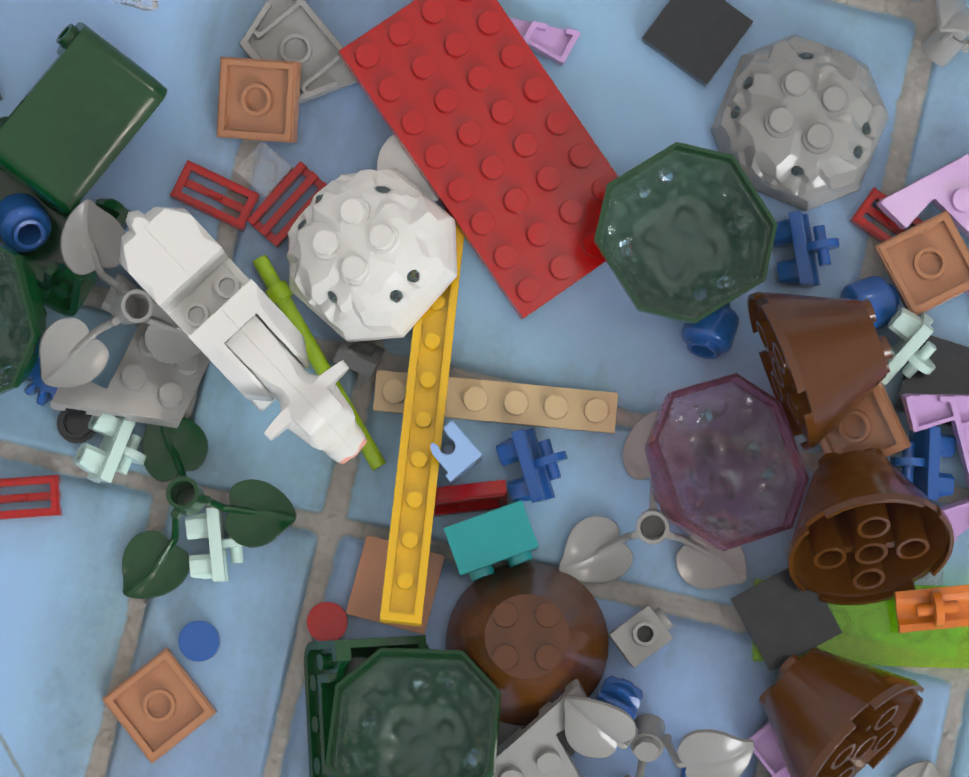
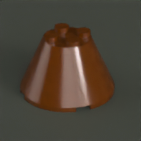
[747,292,893,450]
[787,448,954,605]
[446,562,609,726]
[759,647,924,777]

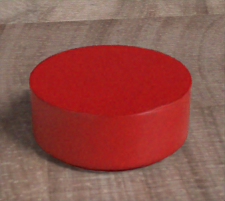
[307,602,348,641]

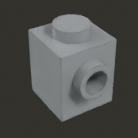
[608,605,674,668]

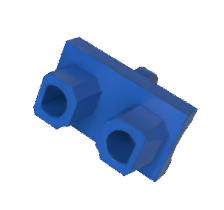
[773,211,840,287]
[890,426,956,500]
[496,428,568,503]

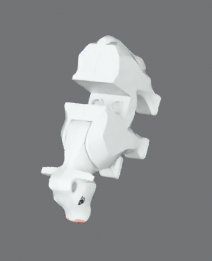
[119,207,367,464]

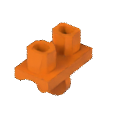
[893,584,969,633]

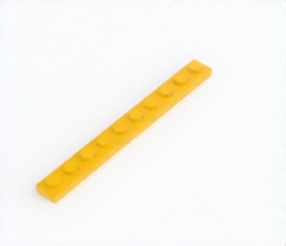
[380,226,464,626]

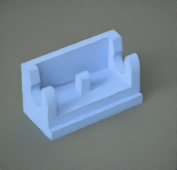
[431,420,482,485]

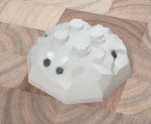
[287,168,457,342]

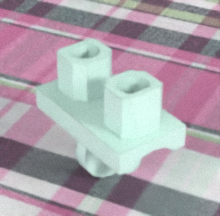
[878,307,937,385]
[73,414,146,483]
[185,507,244,583]

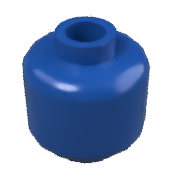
[0,193,52,253]
[840,276,900,330]
[681,296,739,359]

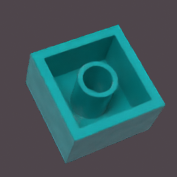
[443,500,539,582]

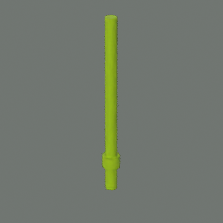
[252,255,386,471]

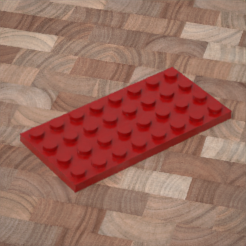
[338,0,625,320]

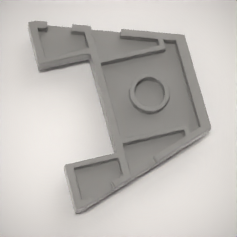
[239,0,357,105]
[50,273,210,428]
[493,679,630,777]

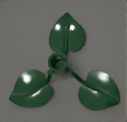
[122,417,297,599]

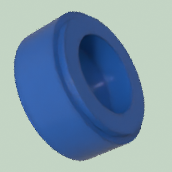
[178,621,221,662]

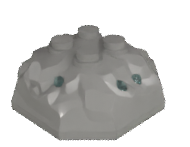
[710,35,889,212]

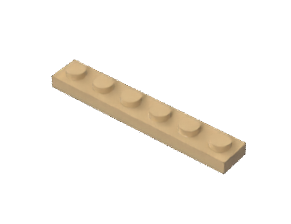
[373,370,618,434]

